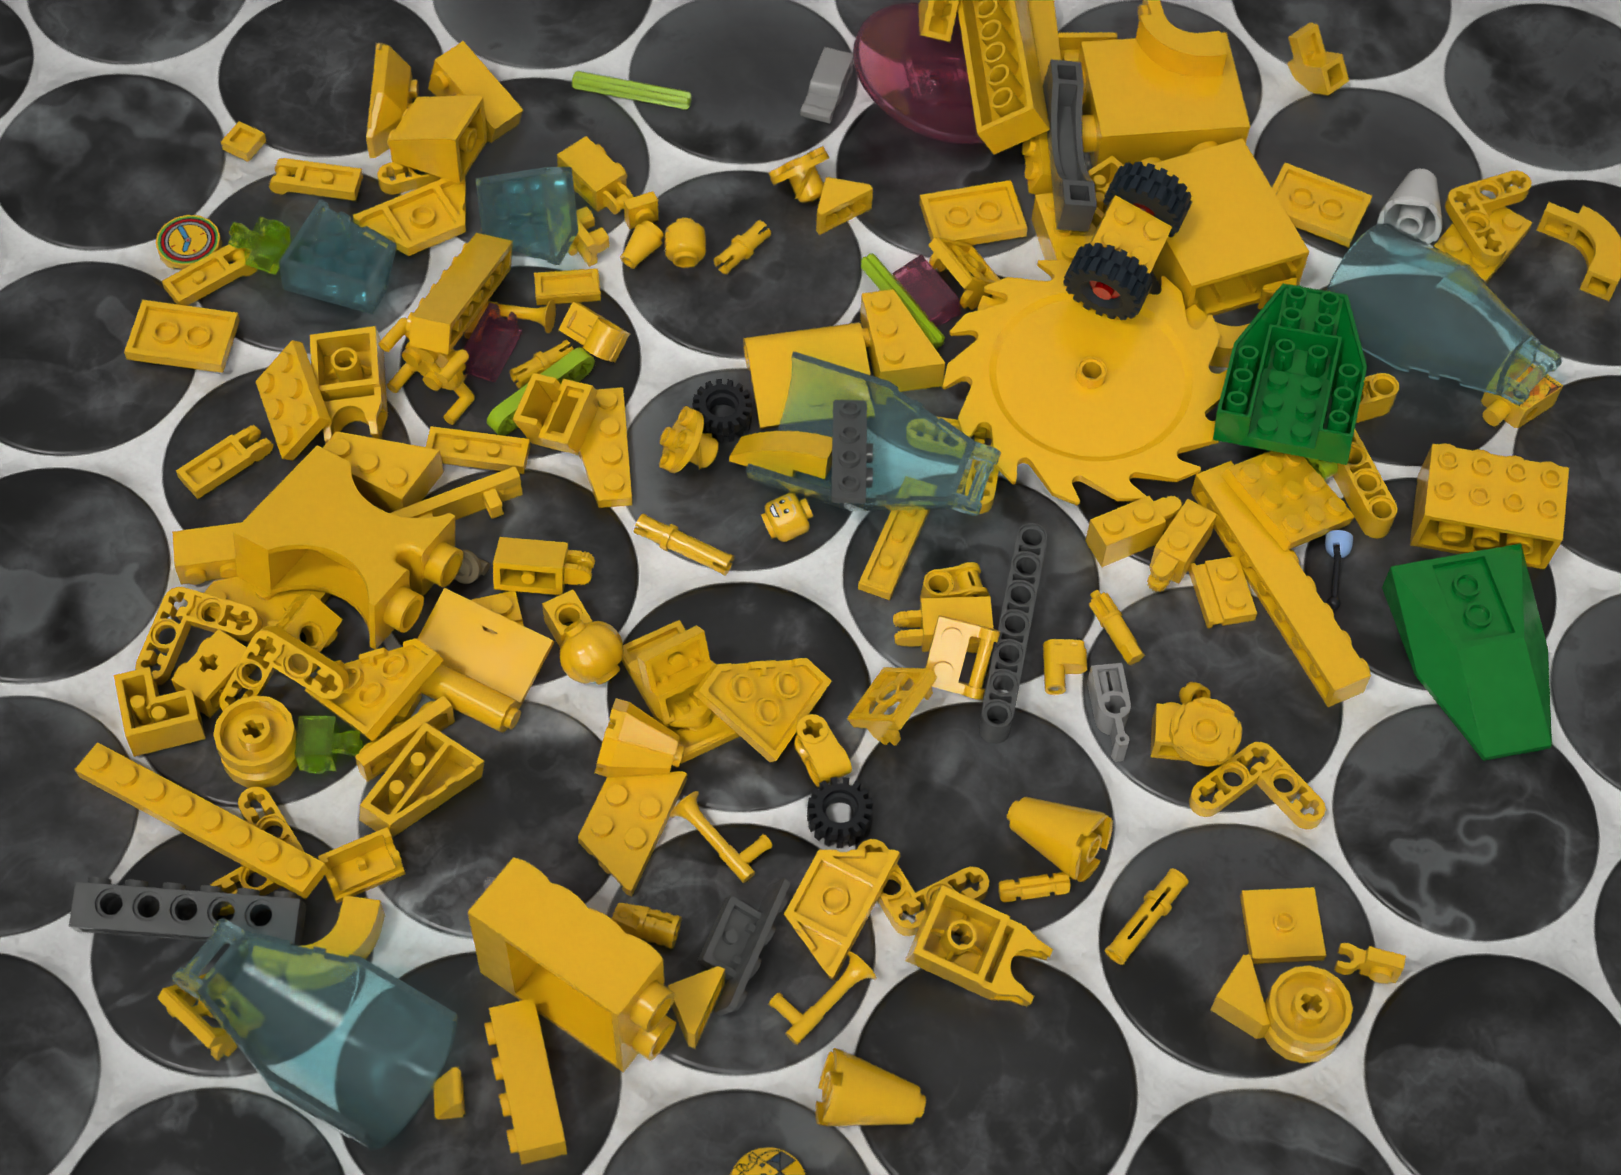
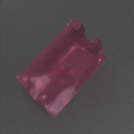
[893,254,961,327]
[464,302,522,383]

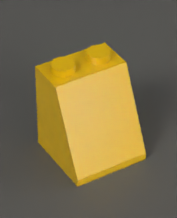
[387,95,487,184]

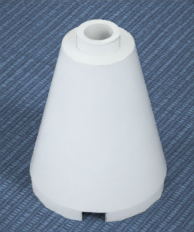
[1378,169,1443,251]

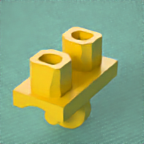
[552,204,610,267]

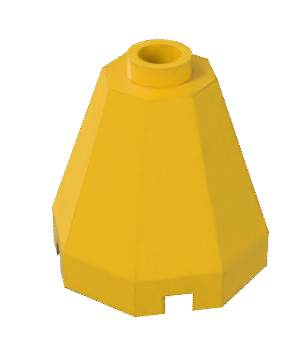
[595,698,684,777]

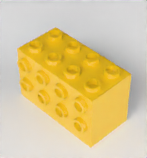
[1410,444,1569,570]

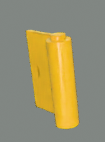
[743,322,877,429]
[417,588,554,733]

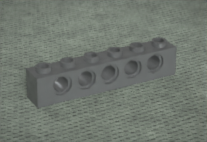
[69,877,307,946]

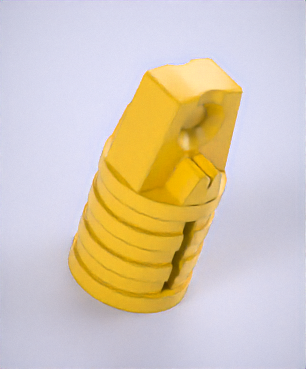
[612,902,682,949]

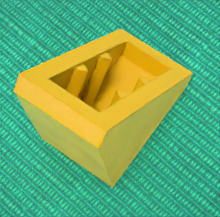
[918,0,959,42]
[816,177,873,235]
[1211,954,1270,1039]
[668,966,725,1049]

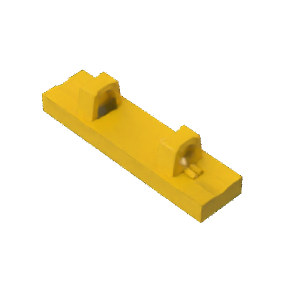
[391,466,523,520]

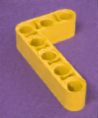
[1332,373,1399,539]

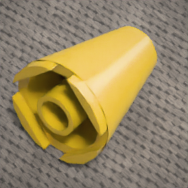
[1007,797,1113,882]
[815,1048,926,1127]

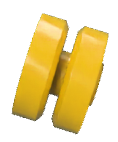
[214,696,301,788]
[1264,966,1353,1063]

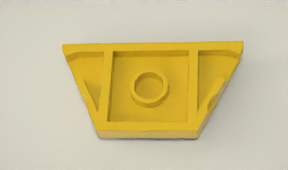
[353,177,466,256]
[578,771,687,897]
[784,850,901,981]

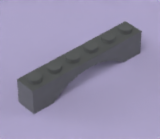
[1043,60,1097,232]

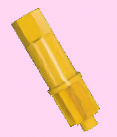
[1089,590,1145,666]

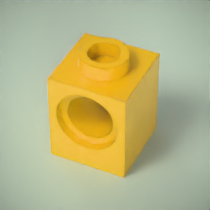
[542,589,593,647]

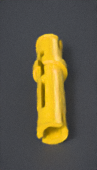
[634,513,735,576]
[1105,868,1189,965]

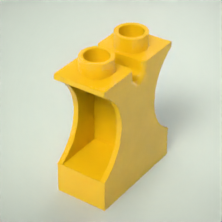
[233,445,464,650]

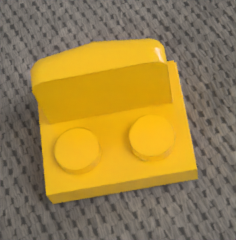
[628,625,717,727]

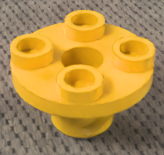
[768,146,830,203]
[659,406,719,473]

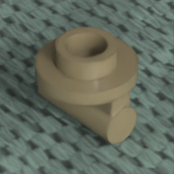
[454,549,490,584]

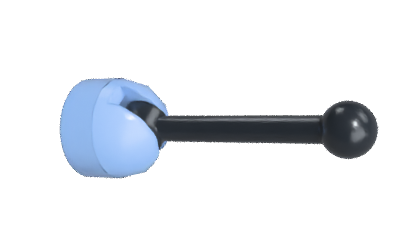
[1325,530,1353,610]

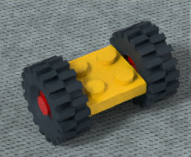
[1063,162,1192,320]

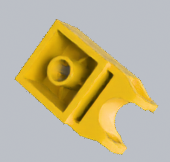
[310,326,388,443]
[905,885,1053,1007]

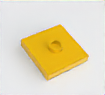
[1240,887,1326,964]

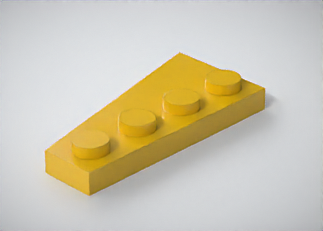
[578,388,632,508]

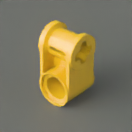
[920,562,990,603]
[794,714,852,787]

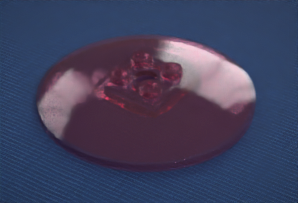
[853,2,984,144]

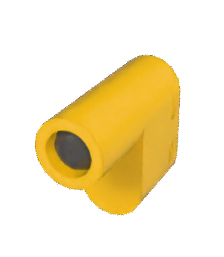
[1043,638,1087,695]

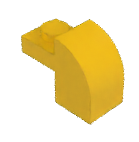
[1287,23,1349,95]

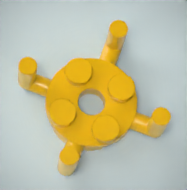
[378,318,475,425]

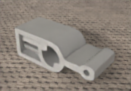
[800,47,854,123]
[1087,663,1131,762]

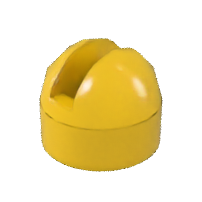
[1179,682,1211,704]

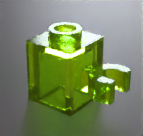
[228,217,291,275]
[295,716,363,774]

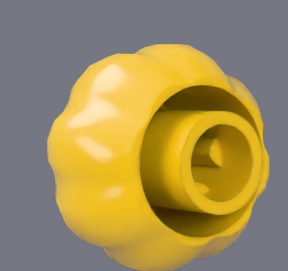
[559,619,623,685]

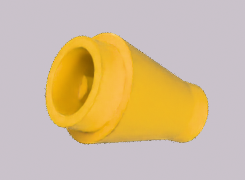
[620,220,664,269]

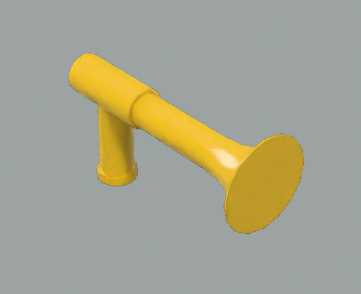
[464,300,556,341]
[670,791,773,883]
[769,951,877,1045]

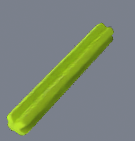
[572,71,692,110]
[861,254,945,349]

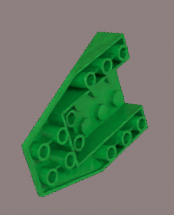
[1213,283,1367,465]
[1382,544,1552,761]

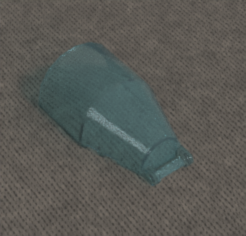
[1326,223,1562,405]
[746,351,1001,516]
[171,918,458,1151]

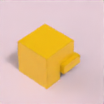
[512,373,598,455]

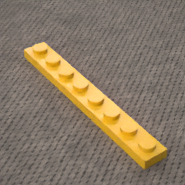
[74,742,328,899]

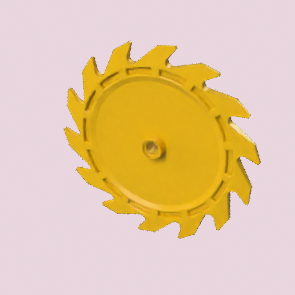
[942,260,1227,506]

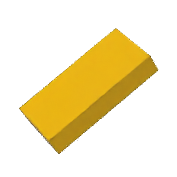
[534,268,601,305]

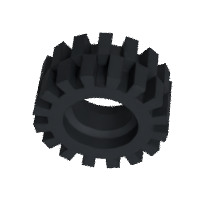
[692,379,752,443]
[807,777,873,848]

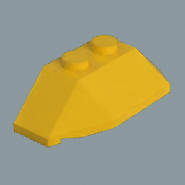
[366,43,419,158]

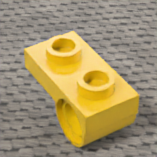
[558,301,630,362]

